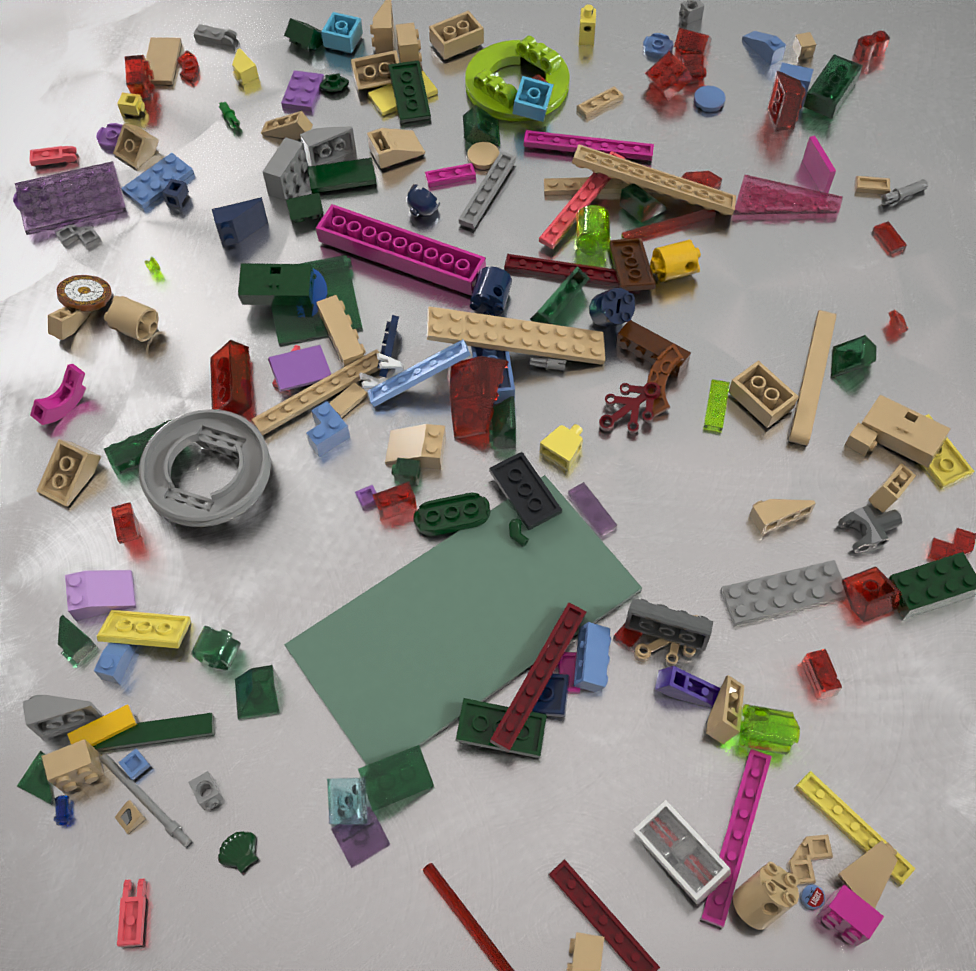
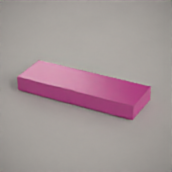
[425,163,476,188]

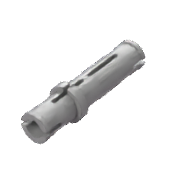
[881,179,928,205]

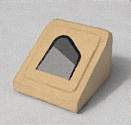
[115,799,146,834]

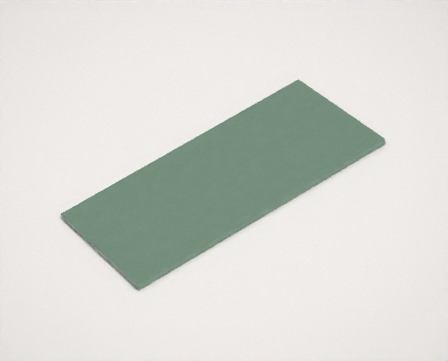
[284,475,642,777]

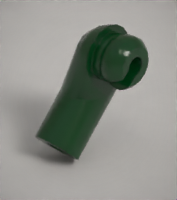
[509,518,529,547]

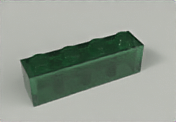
[530,266,590,324]
[104,419,173,475]

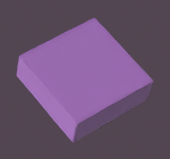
[355,484,381,510]

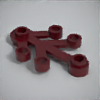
[599,382,661,433]

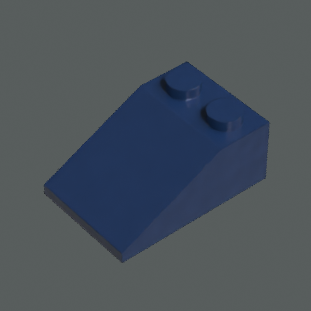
[212,197,268,247]

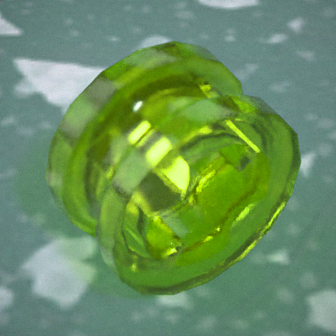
[144,257,161,274]

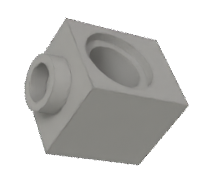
[679,0,704,24]
[188,771,223,810]

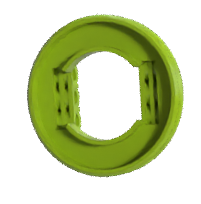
[465,35,570,121]

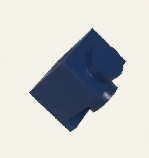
[162,179,189,208]

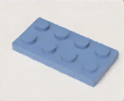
[121,153,194,210]

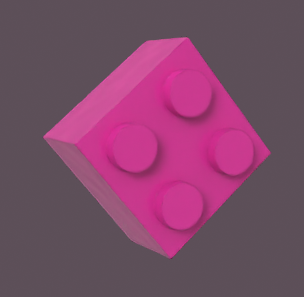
[818,885,884,946]

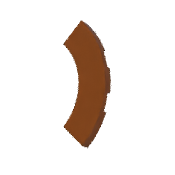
[647,343,684,417]

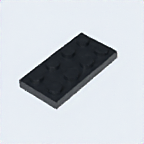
[489,452,562,531]

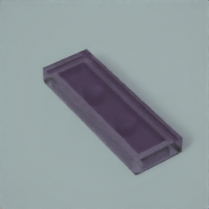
[568,482,617,537]

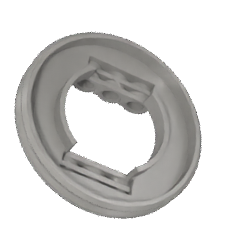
[139,409,271,527]

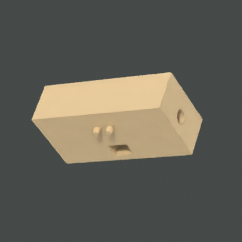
[862,395,951,467]

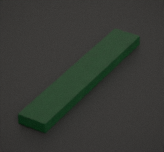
[93,713,214,751]

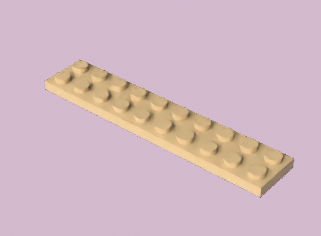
[572,145,736,215]
[427,306,605,365]

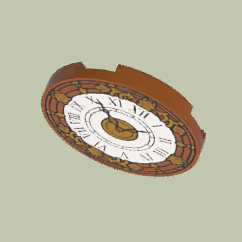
[56,275,112,311]

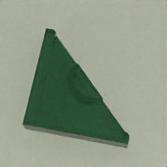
[17,751,54,805]

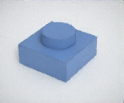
[118,748,150,780]

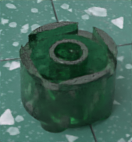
[191,626,241,671]

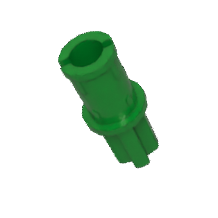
[219,102,240,129]

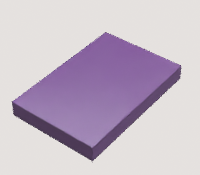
[268,345,331,392]

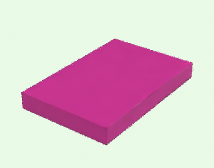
[802,135,836,196]

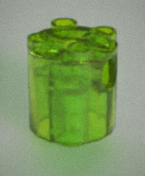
[576,205,610,257]
[739,704,800,755]

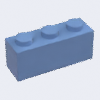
[573,622,611,692]

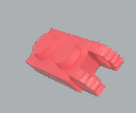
[29,146,77,166]
[117,878,146,947]

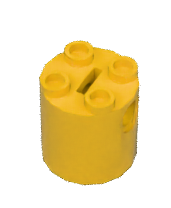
[650,240,701,282]

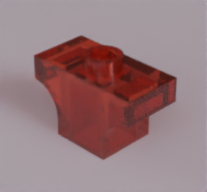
[111,502,142,544]

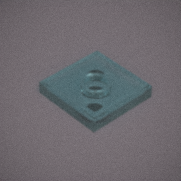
[327,777,368,824]

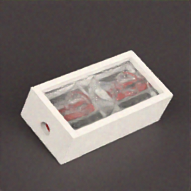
[633,800,731,905]

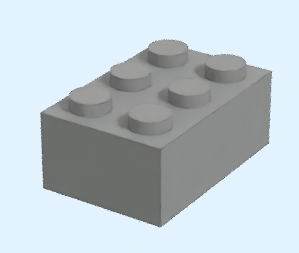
[262,137,308,200]

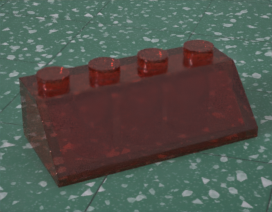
[210,339,252,415]

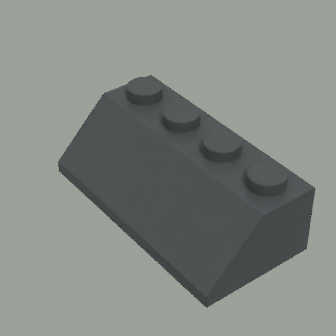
[625,598,713,651]

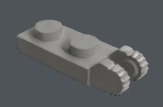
[193,24,238,46]

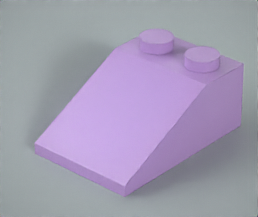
[65,570,136,621]

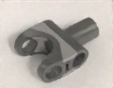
[838,506,902,553]

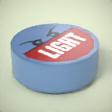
[800,885,825,910]

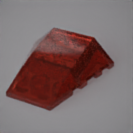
[447,356,509,439]

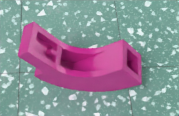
[30,364,86,425]

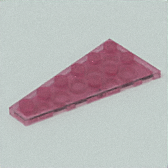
[733,174,843,215]

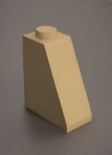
[838,841,898,908]

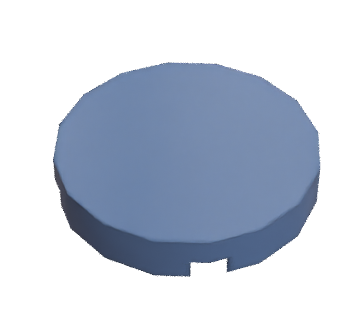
[643,33,673,58]
[694,86,726,112]

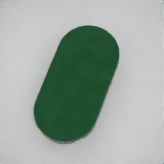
[413,492,491,536]

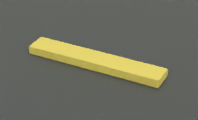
[795,771,916,886]

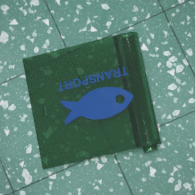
[271,255,363,345]

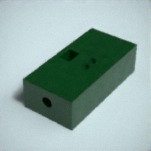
[238,263,314,306]

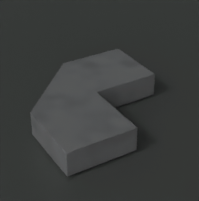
[55,225,102,249]

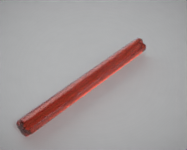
[621,209,716,239]
[423,863,515,971]

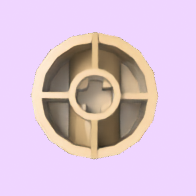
[104,296,159,342]
[733,862,799,930]

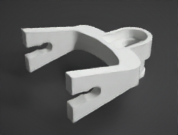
[359,353,405,388]

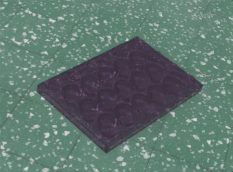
[15,161,127,235]

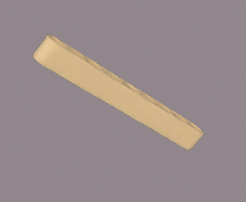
[789,310,837,446]

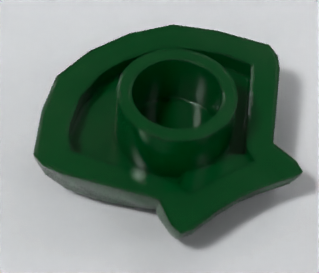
[320,73,349,92]
[218,831,258,873]

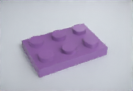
[281,70,324,112]

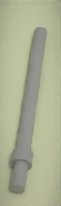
[100,754,191,847]

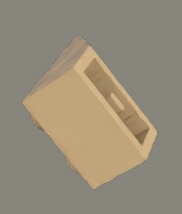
[367,128,425,169]

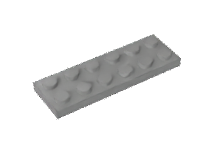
[720,560,850,626]

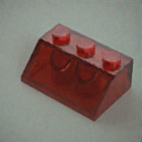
[767,71,806,131]

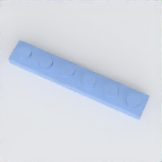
[368,339,471,407]

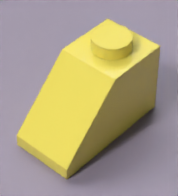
[232,48,259,85]

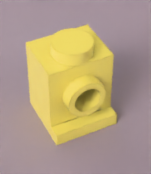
[117,92,145,116]

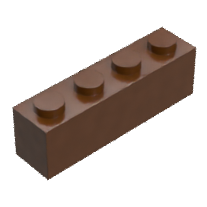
[616,320,691,378]

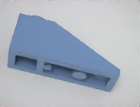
[742,31,786,66]
[94,643,138,685]

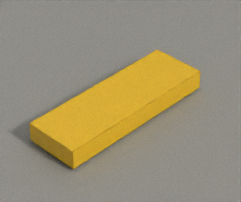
[67,704,137,746]

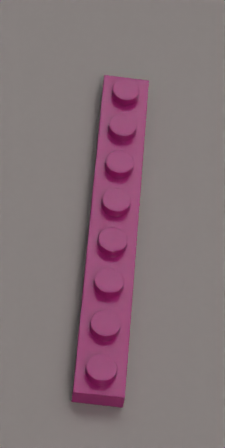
[524,130,654,161]
[700,749,772,928]

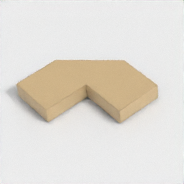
[787,834,833,886]

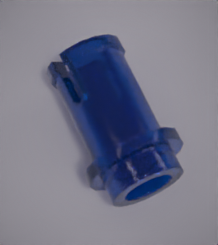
[53,795,72,826]

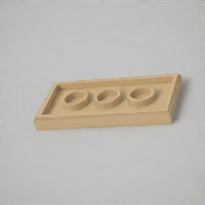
[141,37,182,85]

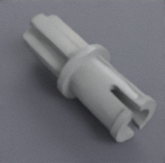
[530,355,566,371]

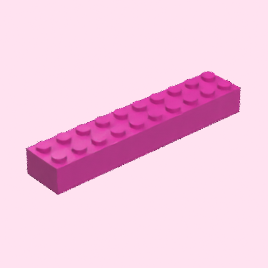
[316,204,486,296]

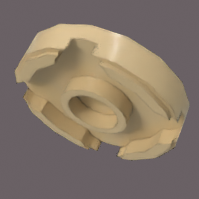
[467,142,500,170]

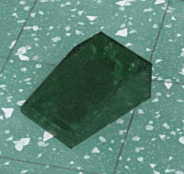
[358,745,434,811]

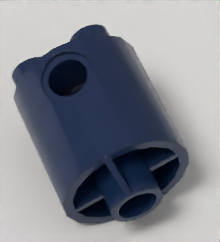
[470,266,512,316]
[589,288,635,327]

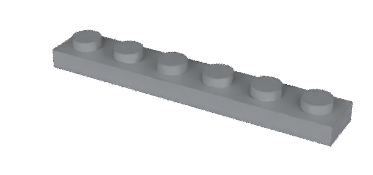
[459,151,516,229]

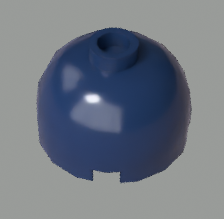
[406,184,440,217]

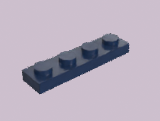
[377,315,399,378]

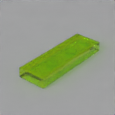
[703,379,730,431]

